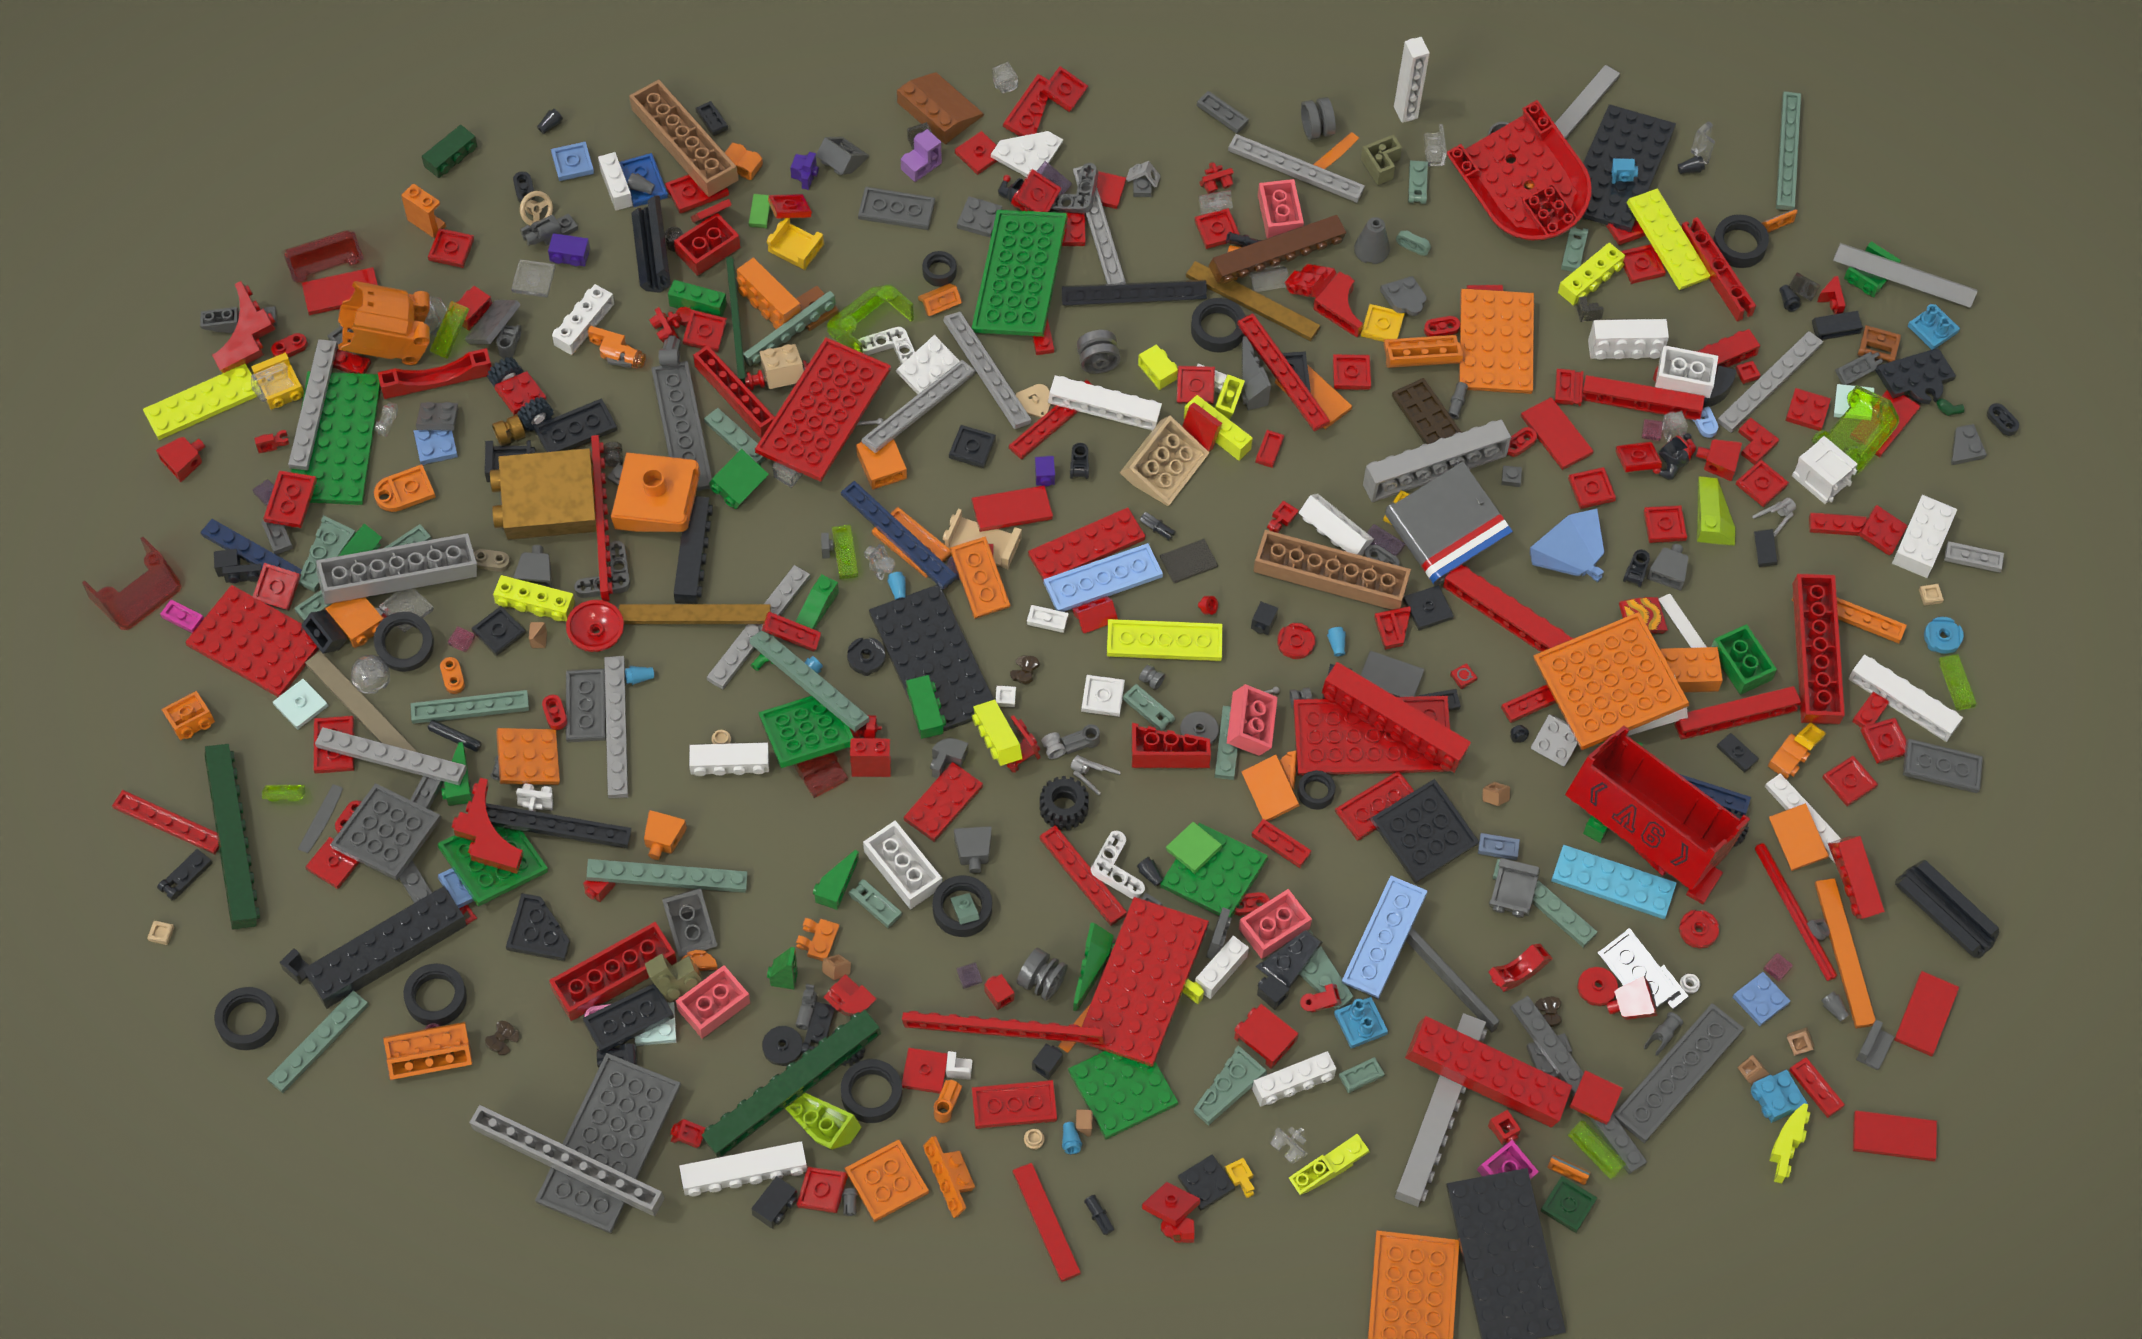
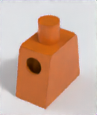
[644,810,687,860]

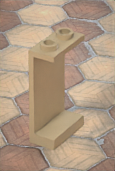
[943,509,1022,569]

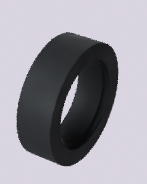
[1713,215,1769,268]
[1191,298,1246,353]
[374,612,434,672]
[932,875,992,937]
[403,963,467,1027]
[214,987,279,1050]
[841,1059,902,1123]

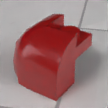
[824,974,876,1016]

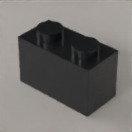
[301,610,348,654]
[751,1176,798,1229]

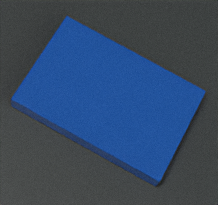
[619,153,668,207]

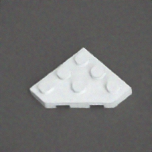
[991,131,1063,177]

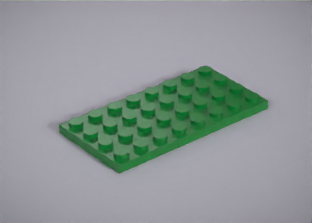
[971,210,1068,336]
[291,371,381,505]

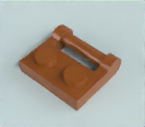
[1857,325,1901,363]

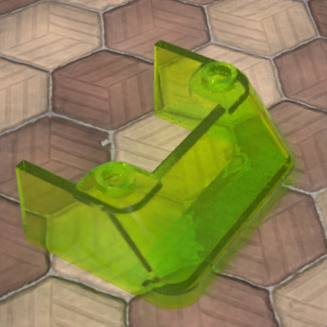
[827,285,914,353]

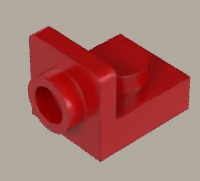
[670,1119,705,1148]

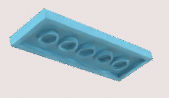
[1551,845,1676,920]

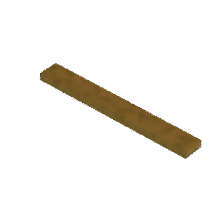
[1186,261,1320,341]
[619,604,771,624]

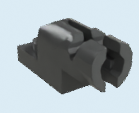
[520,214,578,246]

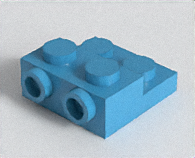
[1751,1070,1808,1123]

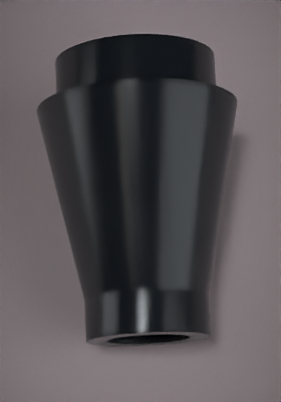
[537,108,563,134]
[1677,155,1705,174]
[1779,285,1801,312]
[1137,857,1164,887]

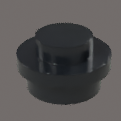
[1510,725,1529,743]

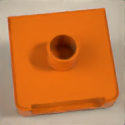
[611,452,700,532]

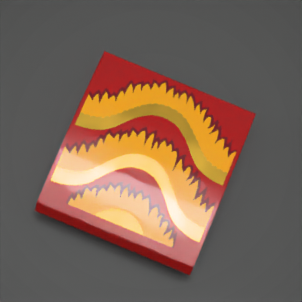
[1619,597,1668,634]

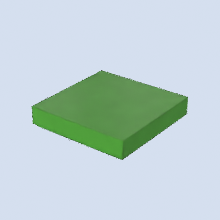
[1166,822,1222,874]

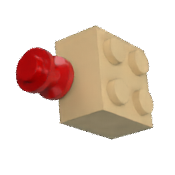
[745,344,809,391]

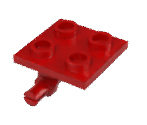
[1007,715,1041,772]

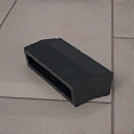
[1812,311,1863,340]

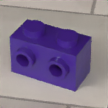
[548,233,590,266]

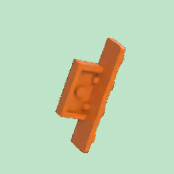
[923,1136,975,1218]

